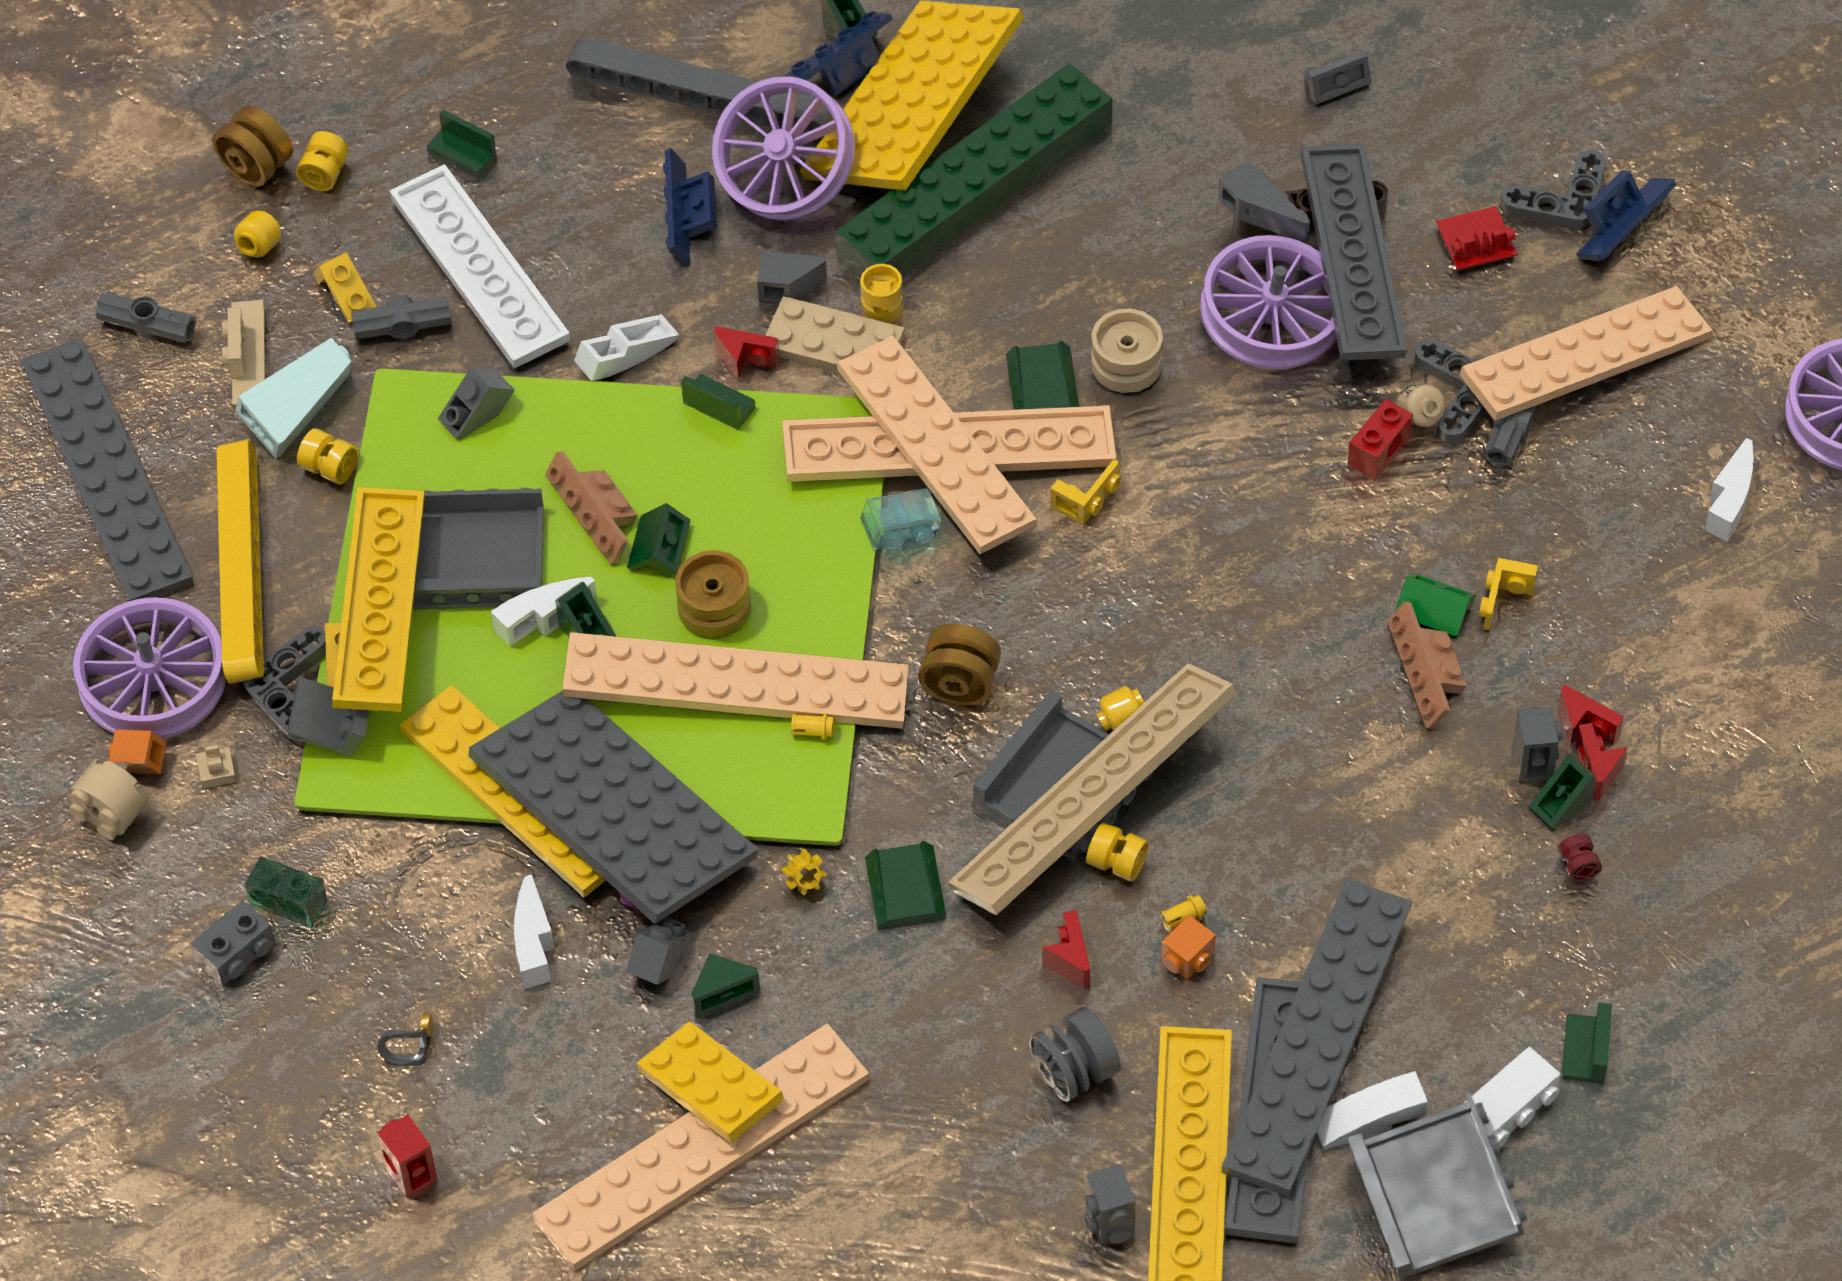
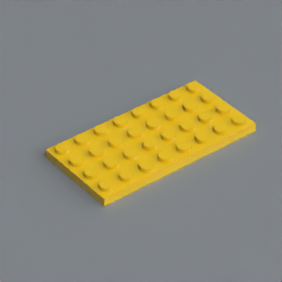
[800,1,1025,190]

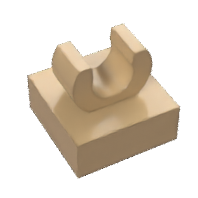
[196,745,236,789]

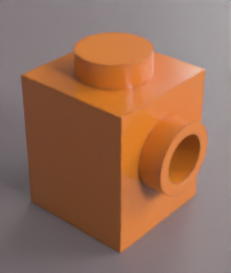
[109,729,167,774]
[1161,915,1216,980]

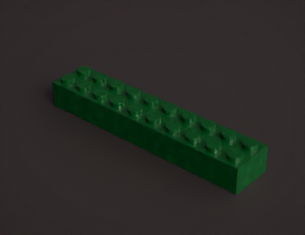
[836,63,1113,276]

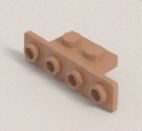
[545,451,638,564]
[1388,602,1467,729]

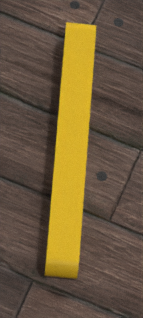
[217,439,264,684]

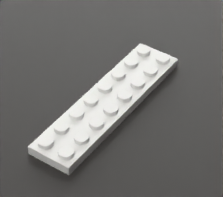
[389,164,571,369]

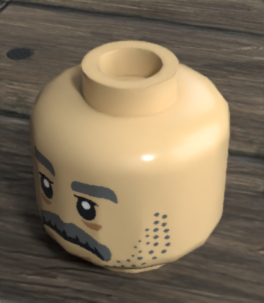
[1397,383,1445,427]

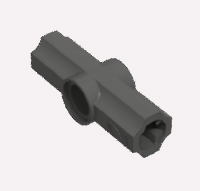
[95,292,197,343]
[351,296,452,339]
[1484,405,1536,468]

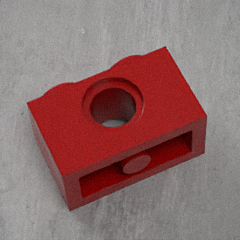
[1347,399,1413,481]
[377,1114,438,1198]

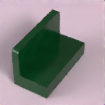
[427,110,497,179]
[681,373,756,430]
[627,503,691,578]
[1561,1002,1612,1084]

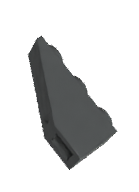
[1218,161,1310,243]

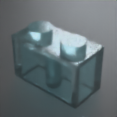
[860,488,942,550]

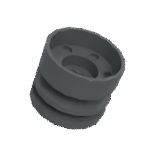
[1029,1007,1121,1102]

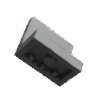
[287,677,370,756]

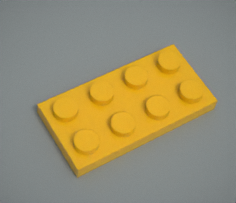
[636,1021,784,1143]

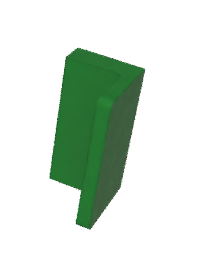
[1395,572,1476,636]

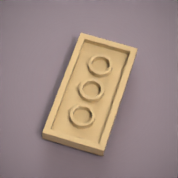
[766,296,905,372]

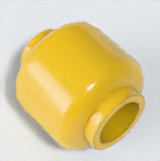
[234,210,282,258]
[1096,686,1145,732]

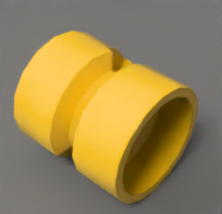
[295,131,349,191]
[860,264,903,323]
[297,428,359,485]
[1086,822,1149,882]

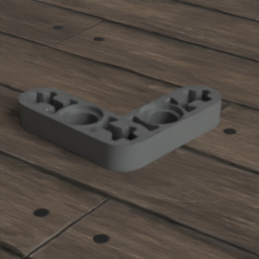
[1501,150,1605,230]
[1414,339,1487,445]
[244,626,326,741]

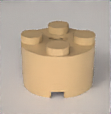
[68,759,149,840]

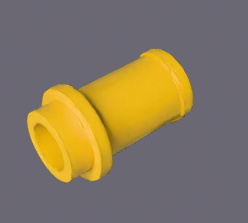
[791,713,835,740]
[1160,895,1207,932]

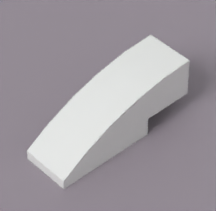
[574,314,679,381]
[1705,438,1754,542]
[490,577,597,647]
[514,874,554,989]
[1316,1071,1428,1150]

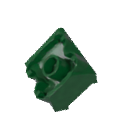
[1006,340,1079,410]
[865,841,946,929]

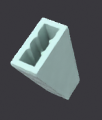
[235,338,352,459]

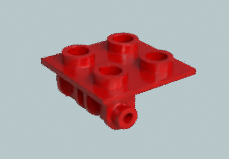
[1435,206,1518,271]

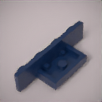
[783,11,893,95]
[663,148,717,265]
[1576,171,1676,261]

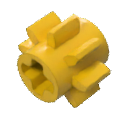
[781,849,827,895]

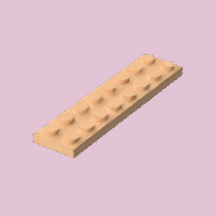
[1460,286,1713,421]
[837,335,1036,554]

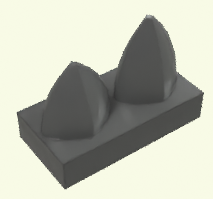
[1305,51,1372,104]

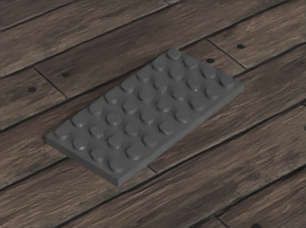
[468,691,758,924]

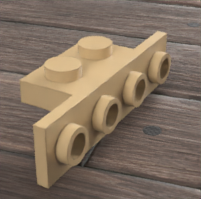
[222,300,265,409]

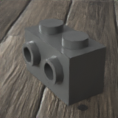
[1512,707,1562,783]
[190,900,275,986]
[1084,1164,1136,1246]

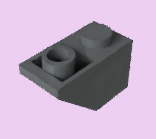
[757,251,827,303]
[438,367,515,439]
[626,919,695,985]

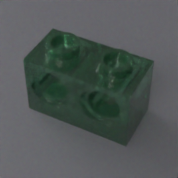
[244,856,328,928]

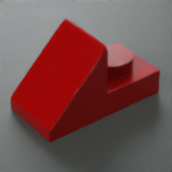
[714,326,780,381]
[1558,684,1624,746]
[1576,723,1628,801]
[1042,910,1090,989]

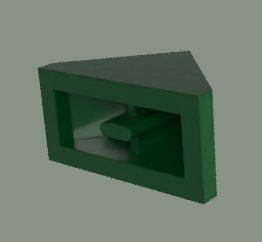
[822,0,878,38]
[555,582,616,637]
[1529,754,1596,829]
[691,953,760,1017]

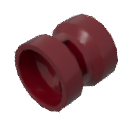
[1558,833,1602,882]

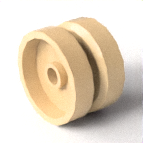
[1091,308,1163,393]

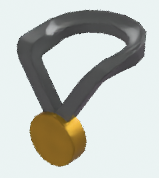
[377,1013,433,1066]

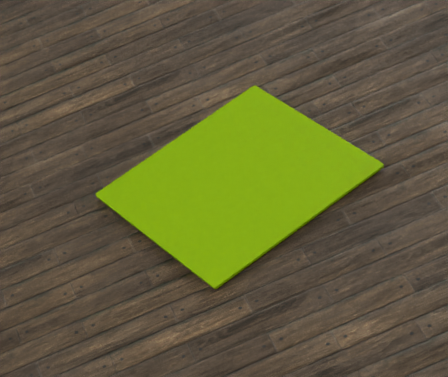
[295,368,884,846]

